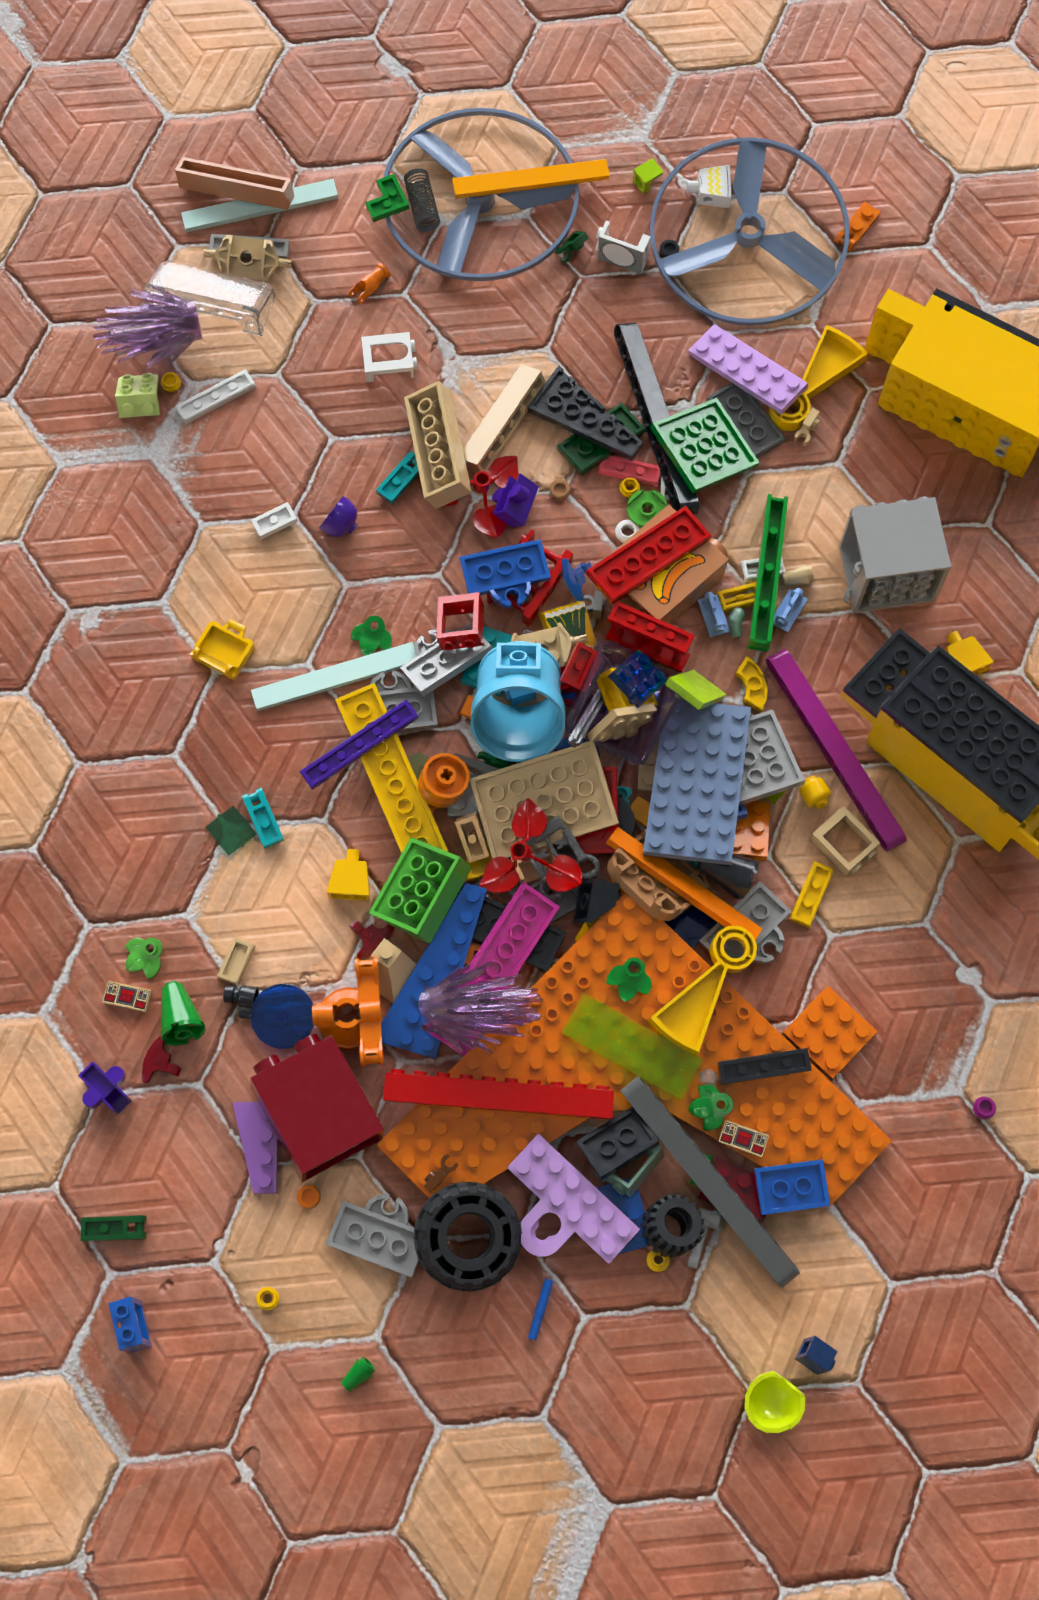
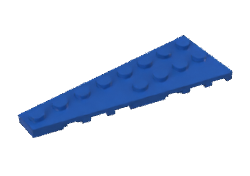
[381,883,487,1059]

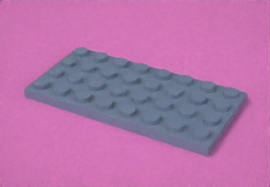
[643,698,751,865]

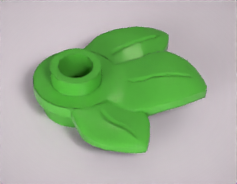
[125,938,163,979]

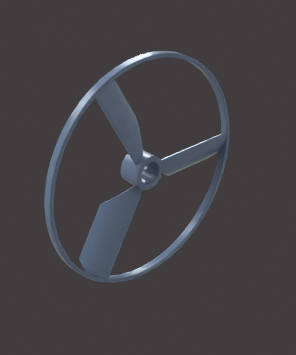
[383,108,579,281]
[650,137,850,326]

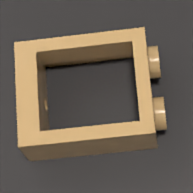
[810,806,880,876]

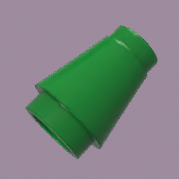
[341,1356,376,1392]

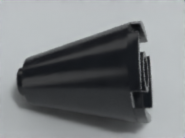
[695,854,759,900]

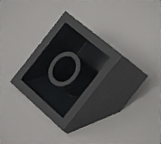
[573,878,621,925]

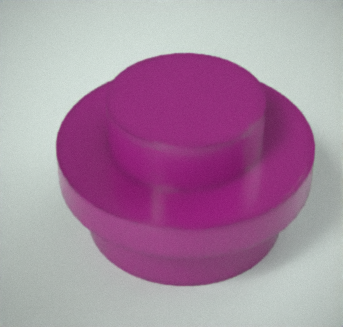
[973,1097,996,1120]

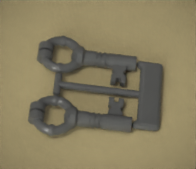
[521,816,600,902]

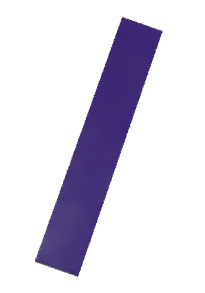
[299,699,419,790]

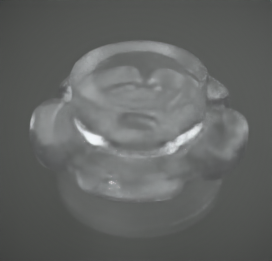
[698,1068,720,1086]

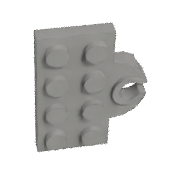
[400,623,492,697]
[370,671,438,732]
[699,881,792,965]
[326,1194,419,1278]

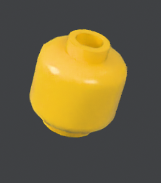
[799,776,831,809]

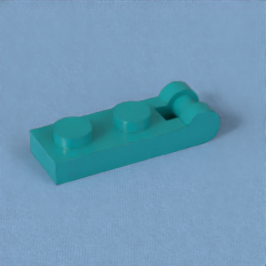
[376,451,419,505]
[242,787,284,849]

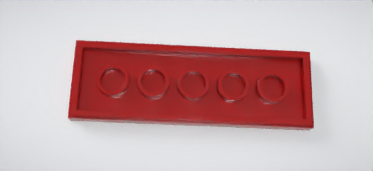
[586,506,712,605]

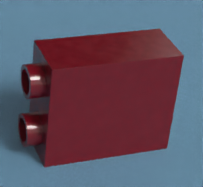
[250,1034,384,1183]

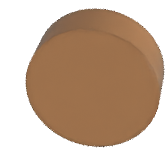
[550,480,570,501]

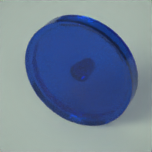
[250,983,314,1049]

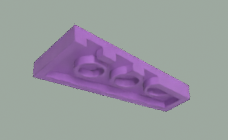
[233,1102,278,1194]

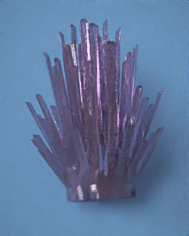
[92,284,203,370]
[419,961,543,1053]

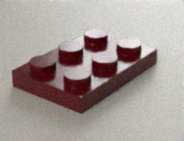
[698,1156,767,1225]

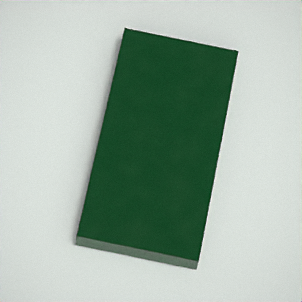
[557,402,646,476]

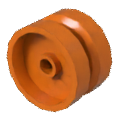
[418,753,470,808]

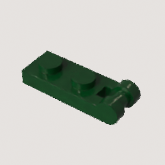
[80,1215,147,1242]

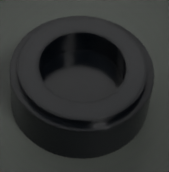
[659,240,679,258]

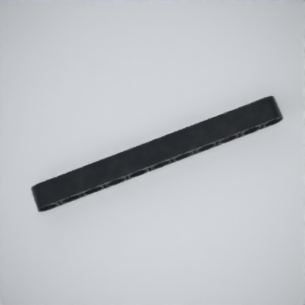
[614,322,699,514]

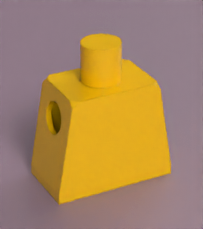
[945,631,993,675]
[327,849,370,901]

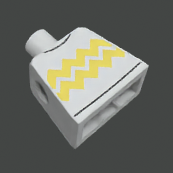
[686,165,731,208]

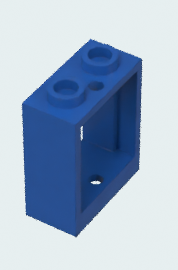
[108,1296,152,1354]

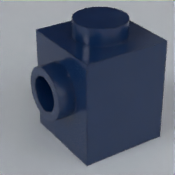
[795,1336,838,1375]

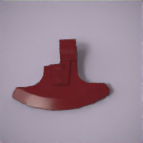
[349,920,394,959]
[142,1036,182,1083]

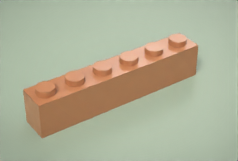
[175,157,294,210]

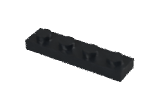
[717,1048,812,1085]

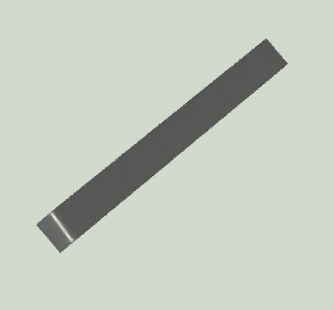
[621,1076,800,1288]

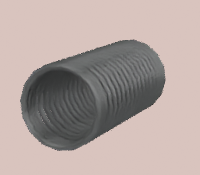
[404,168,440,232]

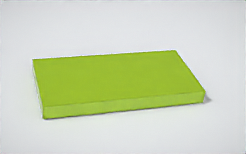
[665,670,727,710]

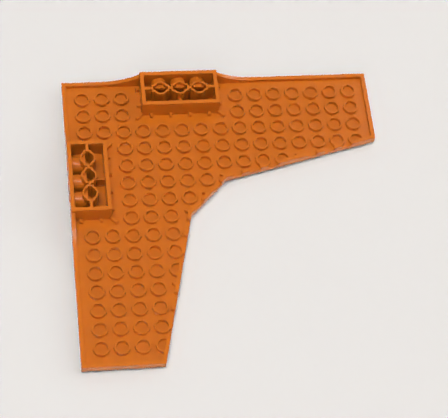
[377,892,892,1207]

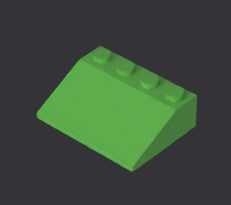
[369,837,472,944]

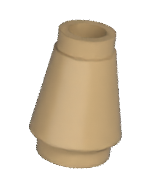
[782,564,814,586]

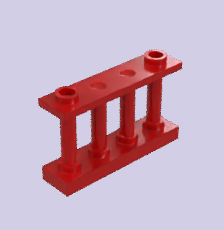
[487,530,573,626]
[605,601,695,673]

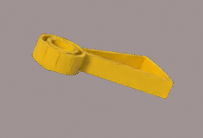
[768,325,868,431]
[648,926,757,1055]

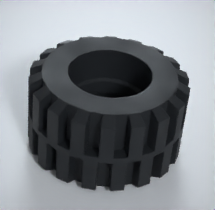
[641,1194,705,1258]

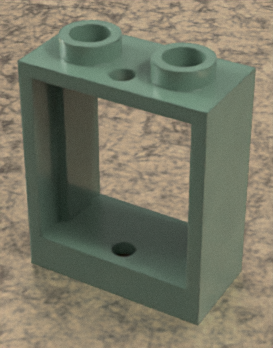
[594,1145,664,1198]

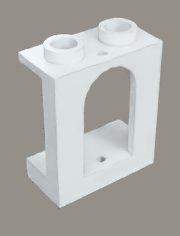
[361,332,417,382]

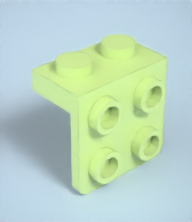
[115,373,160,418]

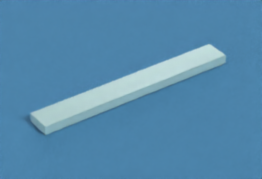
[181,179,338,233]
[251,642,417,712]

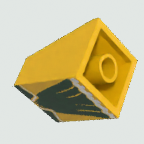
[538,601,598,651]

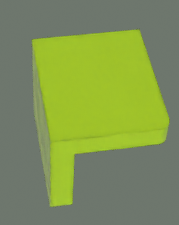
[633,158,663,194]

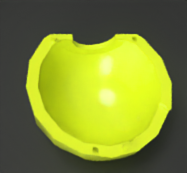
[745,1371,805,1433]

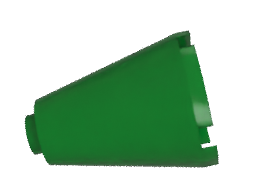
[160,981,206,1046]

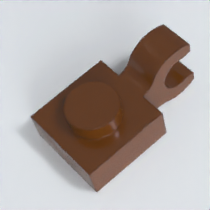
[424,1154,458,1193]

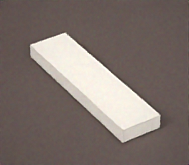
[175,369,256,425]

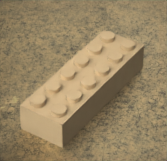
[404,381,472,509]

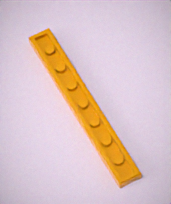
[452,159,610,199]

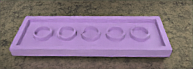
[688,324,808,415]

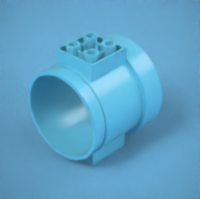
[470,641,565,762]

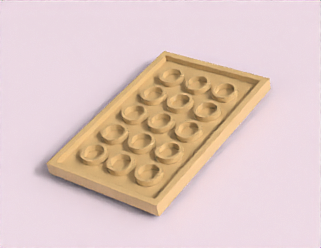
[470,741,619,859]

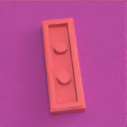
[598,455,661,487]

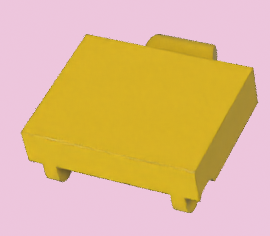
[190,619,255,681]

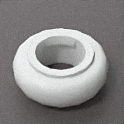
[615,520,640,543]

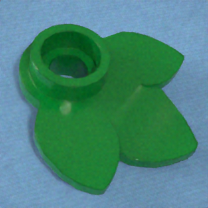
[351,615,392,656]
[606,958,652,1002]
[688,1084,734,1131]

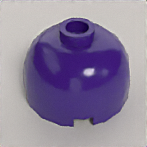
[319,496,358,537]

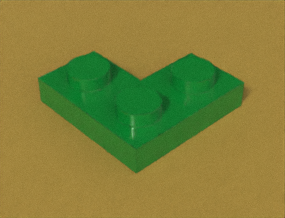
[365,174,410,222]

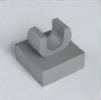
[584,591,603,619]

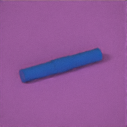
[528,1278,554,1341]

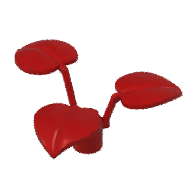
[444,456,518,538]
[480,798,583,893]

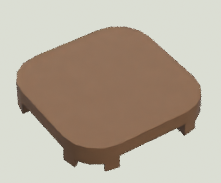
[607,829,710,921]

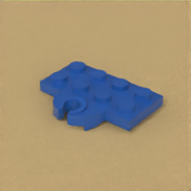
[459,539,551,609]

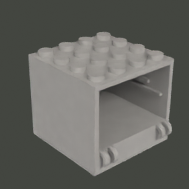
[839,497,951,613]

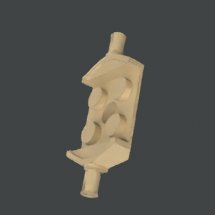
[203,235,292,282]
[511,622,588,667]

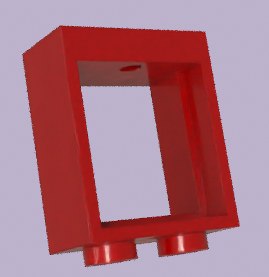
[436,592,484,651]

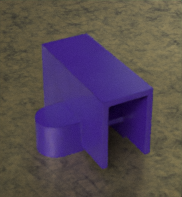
[492,473,539,528]
[78,1061,132,1115]

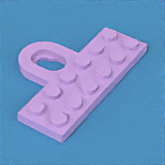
[507,1134,640,1264]

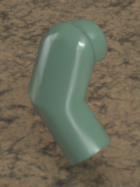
[728,607,745,637]

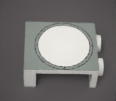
[596,221,651,274]

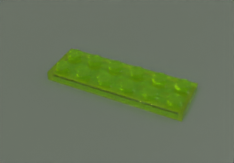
[562,993,703,1100]

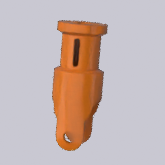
[348,263,391,304]

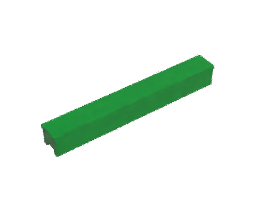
[748,494,788,652]

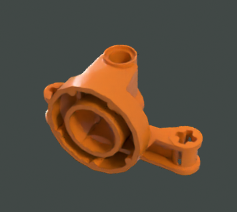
[312,957,384,1067]

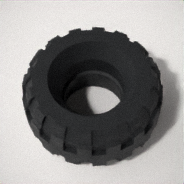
[413,1182,522,1292]

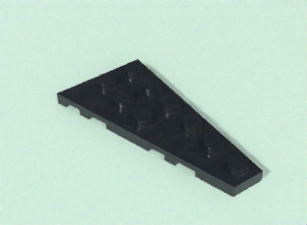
[527,365,643,461]

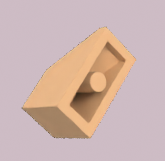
[455,811,490,863]

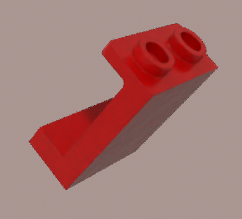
[559,642,598,695]

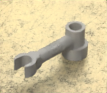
[688,1208,722,1269]

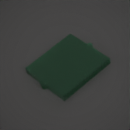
[206,805,257,856]

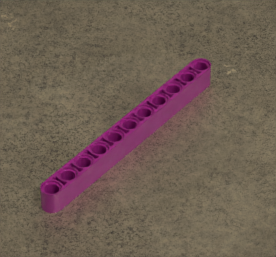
[766,649,907,852]

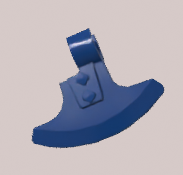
[562,559,592,601]

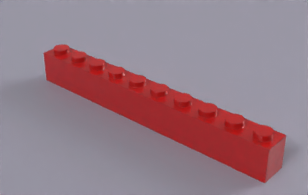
[383,1069,614,1120]

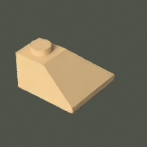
[369,938,416,1003]

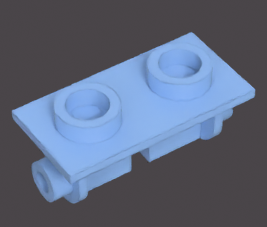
[773,588,808,633]
[698,592,730,638]

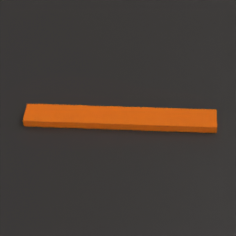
[606,827,763,940]

